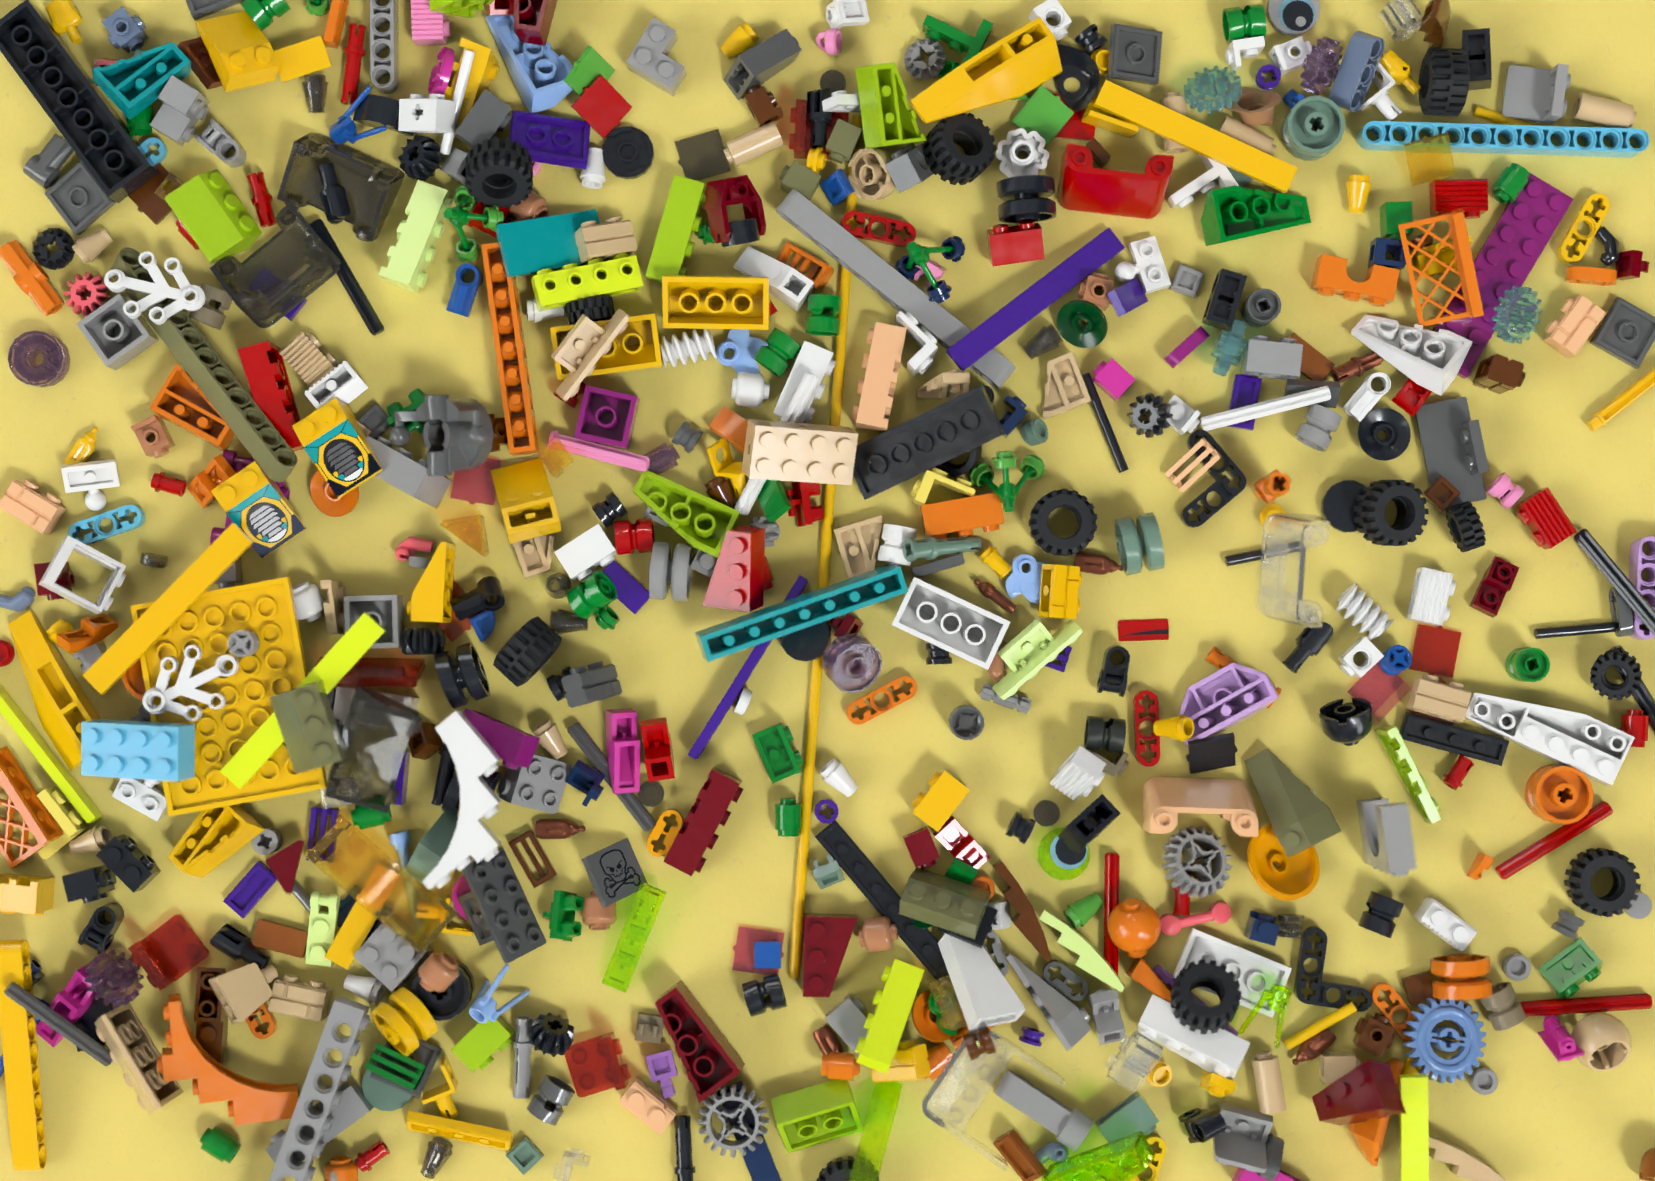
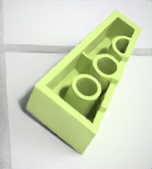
[378,180,453,293]

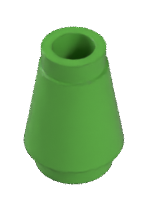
[1063,892,1104,929]

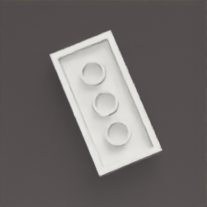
[1173,928,1292,1018]

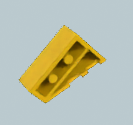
[443,38,500,129]
[168,804,265,878]
[0,874,55,915]

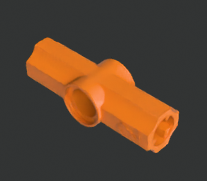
[0,240,65,316]
[1253,469,1291,504]

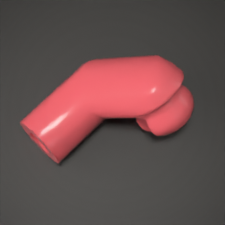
[395,536,434,561]

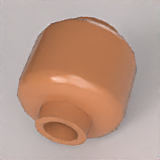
[509,190,548,221]
[582,891,616,930]
[858,916,898,952]
[418,952,459,992]

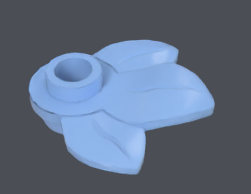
[716,329,768,374]
[1005,554,1047,604]

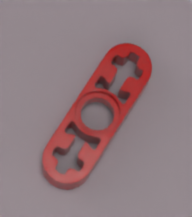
[840,211,916,248]
[1133,690,1160,767]

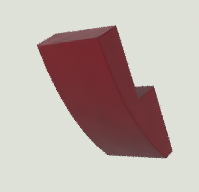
[1470,556,1519,618]

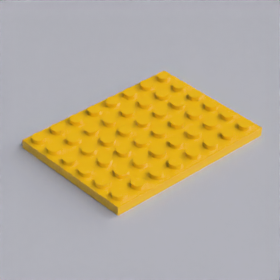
[130,577,328,816]

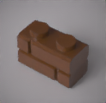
[1473,354,1526,394]

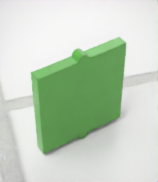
[564,45,615,96]
[1012,85,1075,149]

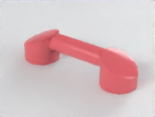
[1160,901,1231,936]

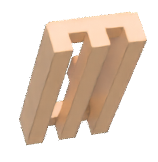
[1165,437,1222,493]

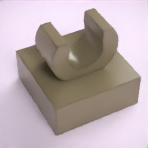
[635,1012,664,1044]

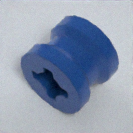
[1379,645,1412,676]

